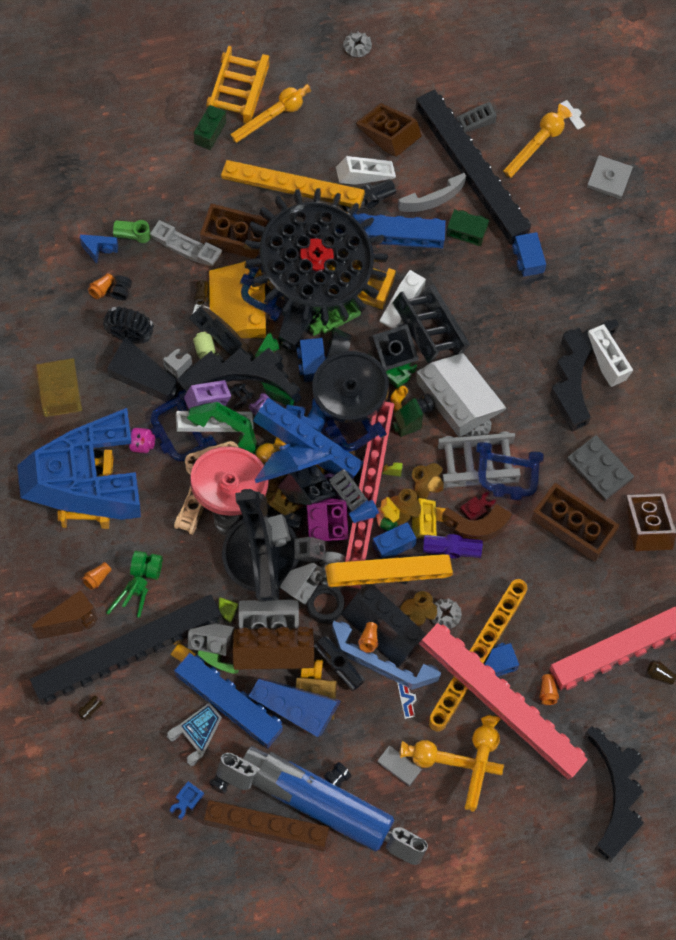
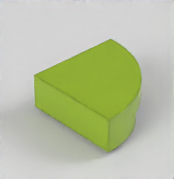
[382,463,403,477]
[219,597,238,623]

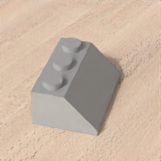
[239,600,299,629]

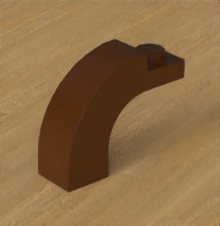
[442,504,513,541]

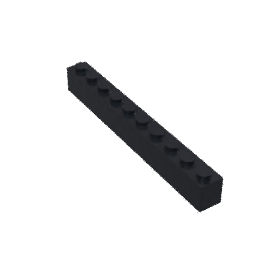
[416,89,531,245]
[30,594,222,705]

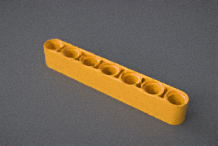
[325,555,453,587]

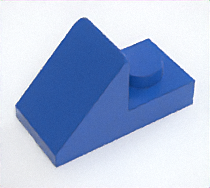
[80,234,118,263]

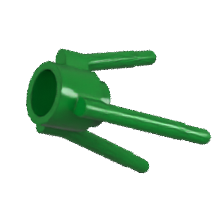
[106,576,148,618]

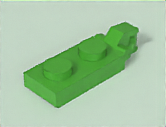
[310,302,361,336]

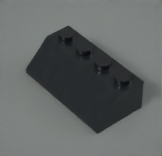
[342,584,427,668]

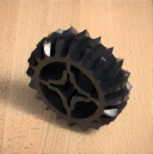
[103,306,154,344]

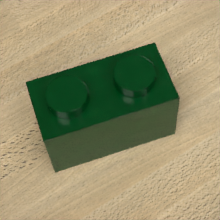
[193,105,226,151]
[446,209,489,247]

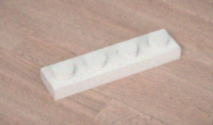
[176,411,253,432]

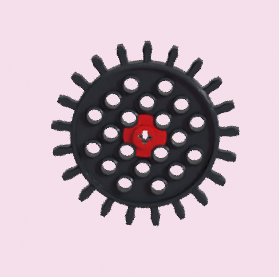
[244,188,388,326]

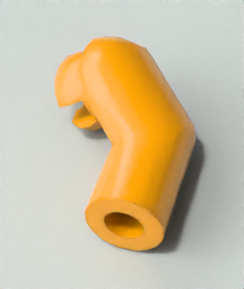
[390,386,408,413]

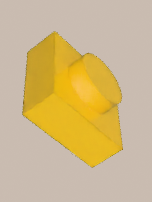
[381,497,400,523]

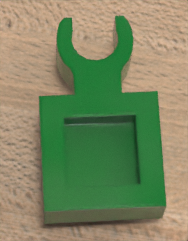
[386,363,417,388]

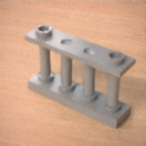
[438,431,520,488]

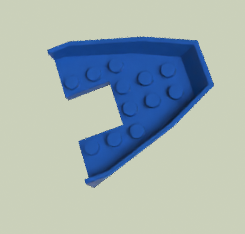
[17,408,141,520]

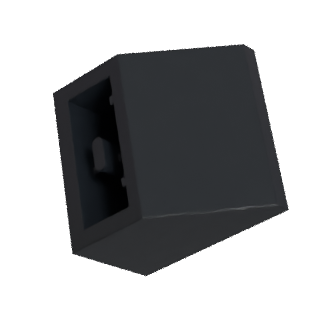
[278,465,337,505]

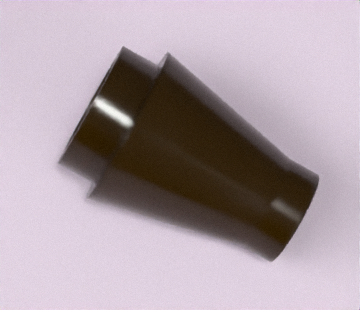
[646,660,676,685]

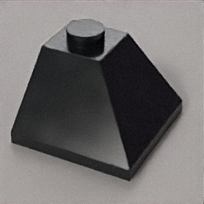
[368,324,419,371]

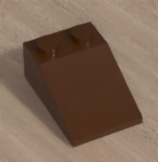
[356,103,422,157]
[626,493,676,551]
[32,590,98,640]

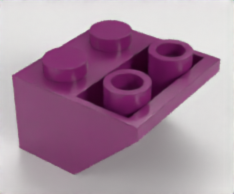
[306,498,348,541]

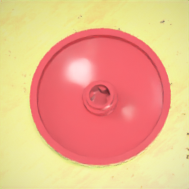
[190,447,269,516]

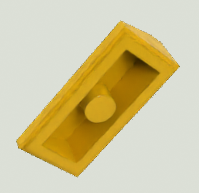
[412,498,437,539]

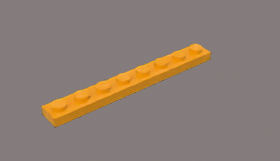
[221,160,365,209]

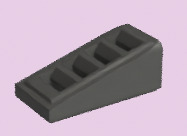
[456,102,497,133]
[329,469,367,511]

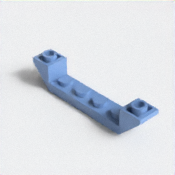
[332,621,441,690]

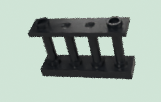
[392,285,470,363]

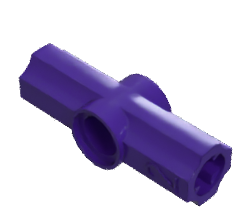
[423,534,483,559]

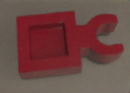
[460,492,496,520]

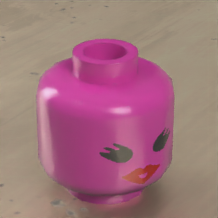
[126,428,155,454]

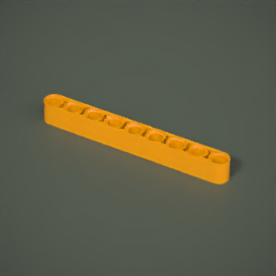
[429,579,527,732]

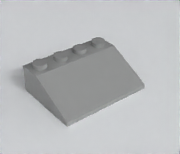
[417,353,506,437]

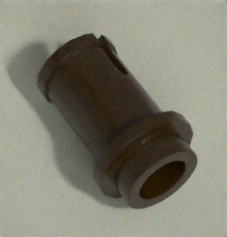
[194,280,209,305]
[77,695,103,721]

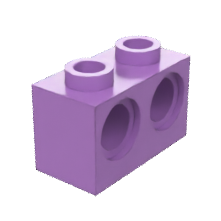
[184,380,231,409]

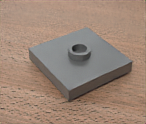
[587,155,633,199]

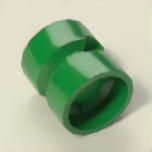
[130,550,163,580]

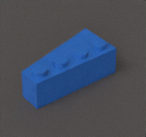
[249,678,341,737]

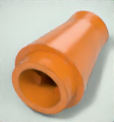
[88,273,114,299]
[82,562,111,590]
[358,622,378,653]
[539,674,559,705]

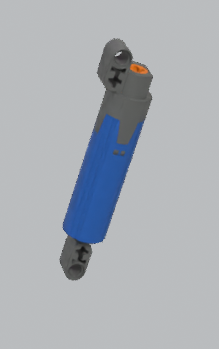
[216,746,428,865]

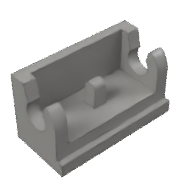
[163,349,192,386]

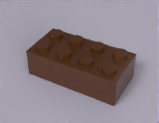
[531,482,620,562]
[233,627,314,670]

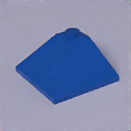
[255,444,334,483]

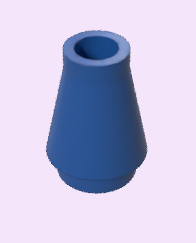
[349,499,379,524]

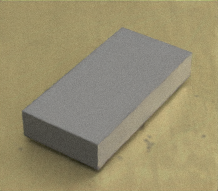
[377,745,422,787]

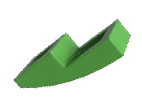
[198,650,239,674]

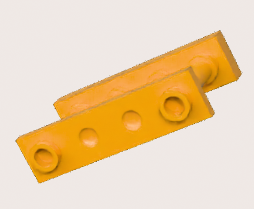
[206,46,269,123]
[58,450,113,529]

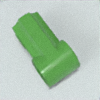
[113,220,151,243]

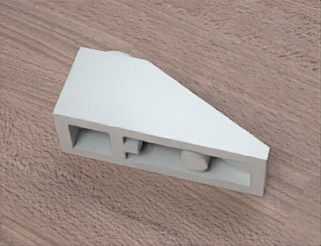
[336,156,396,185]
[380,270,426,329]
[588,324,633,387]

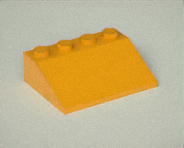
[209,262,266,339]

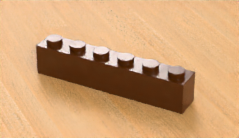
[204,800,329,852]

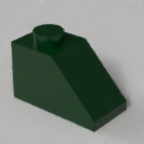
[391,398,423,437]

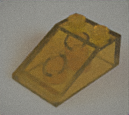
[37,358,82,417]

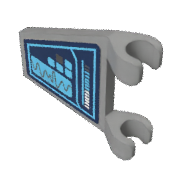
[167,702,222,766]

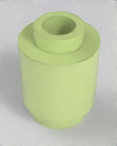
[193,332,216,360]

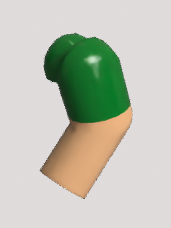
[376,507,398,531]

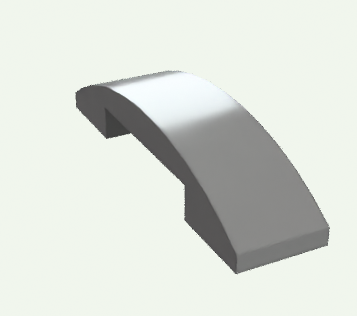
[398,173,466,212]
[150,220,222,266]

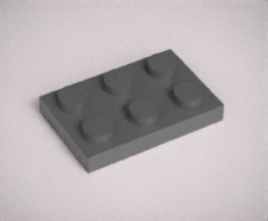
[567,435,634,501]

